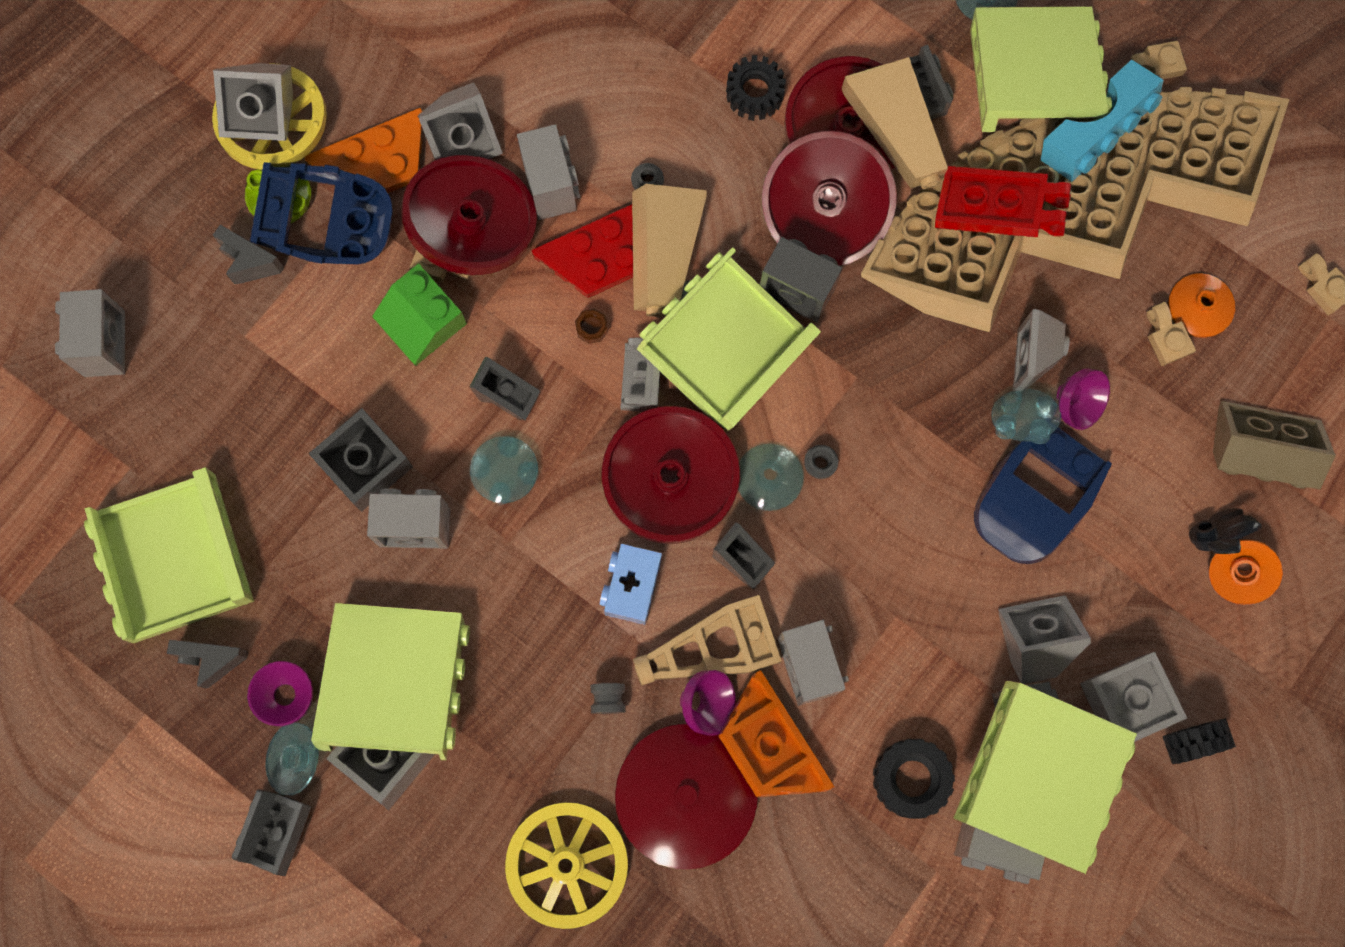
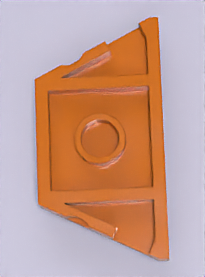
[304,108,422,193]
[718,670,835,797]

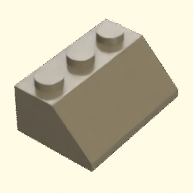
[1213,401,1336,490]

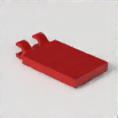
[935,166,1071,238]

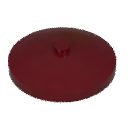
[784,56,896,172]
[762,130,897,266]
[402,155,537,275]
[601,406,740,544]
[615,724,758,869]

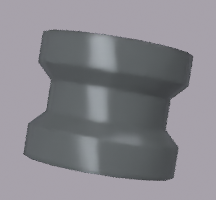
[590,683,626,714]

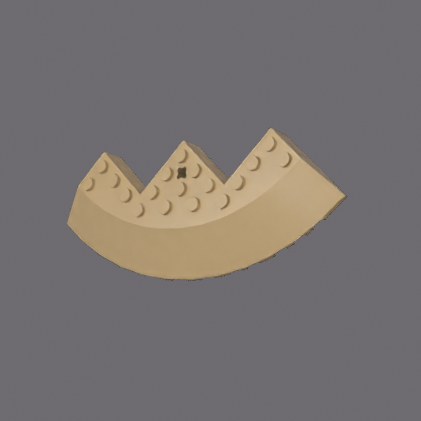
[861,87,1290,332]

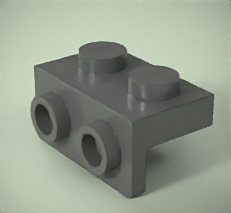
[910,45,954,120]
[232,789,312,876]

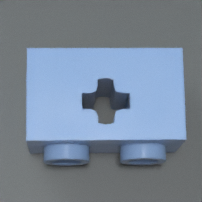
[600,544,662,625]

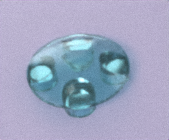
[991,389,1061,444]
[470,436,538,505]

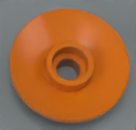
[1168,273,1235,338]
[1209,539,1283,605]

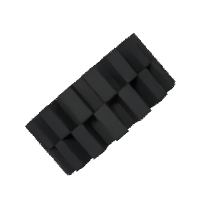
[726,55,786,121]
[1162,718,1236,764]

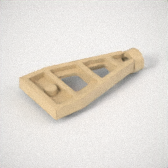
[633,595,782,686]

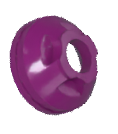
[1056,368,1110,430]
[247,661,314,726]
[680,670,735,736]

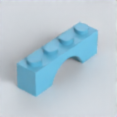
[1041,60,1164,182]

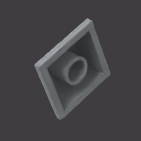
[213,63,293,141]
[418,82,503,160]
[1013,309,1070,394]
[998,595,1091,684]

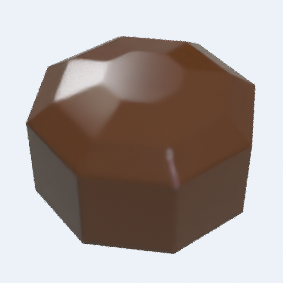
[575,309,608,344]

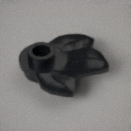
[1189,508,1262,554]

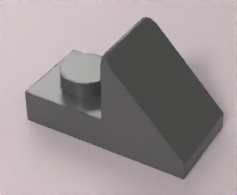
[213,225,284,284]
[469,357,540,420]
[167,640,248,689]

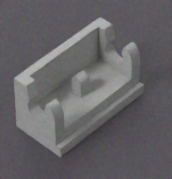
[620,338,660,412]

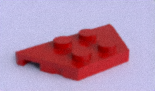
[531,204,633,298]

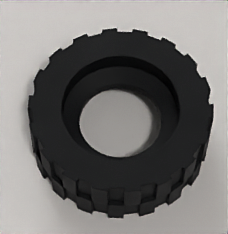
[872,739,955,819]

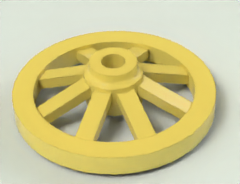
[212,63,327,170]
[505,803,628,929]

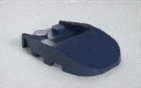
[250,162,393,264]
[974,417,1112,564]

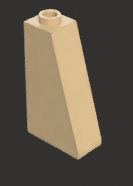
[842,57,948,189]
[632,184,707,317]

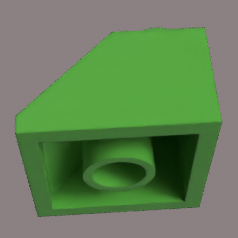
[372,263,467,366]

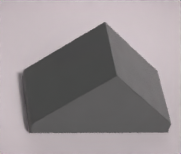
[712,522,775,590]

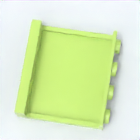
[970,7,1112,132]
[636,247,821,433]
[84,467,254,643]
[311,603,470,760]
[953,681,1137,874]

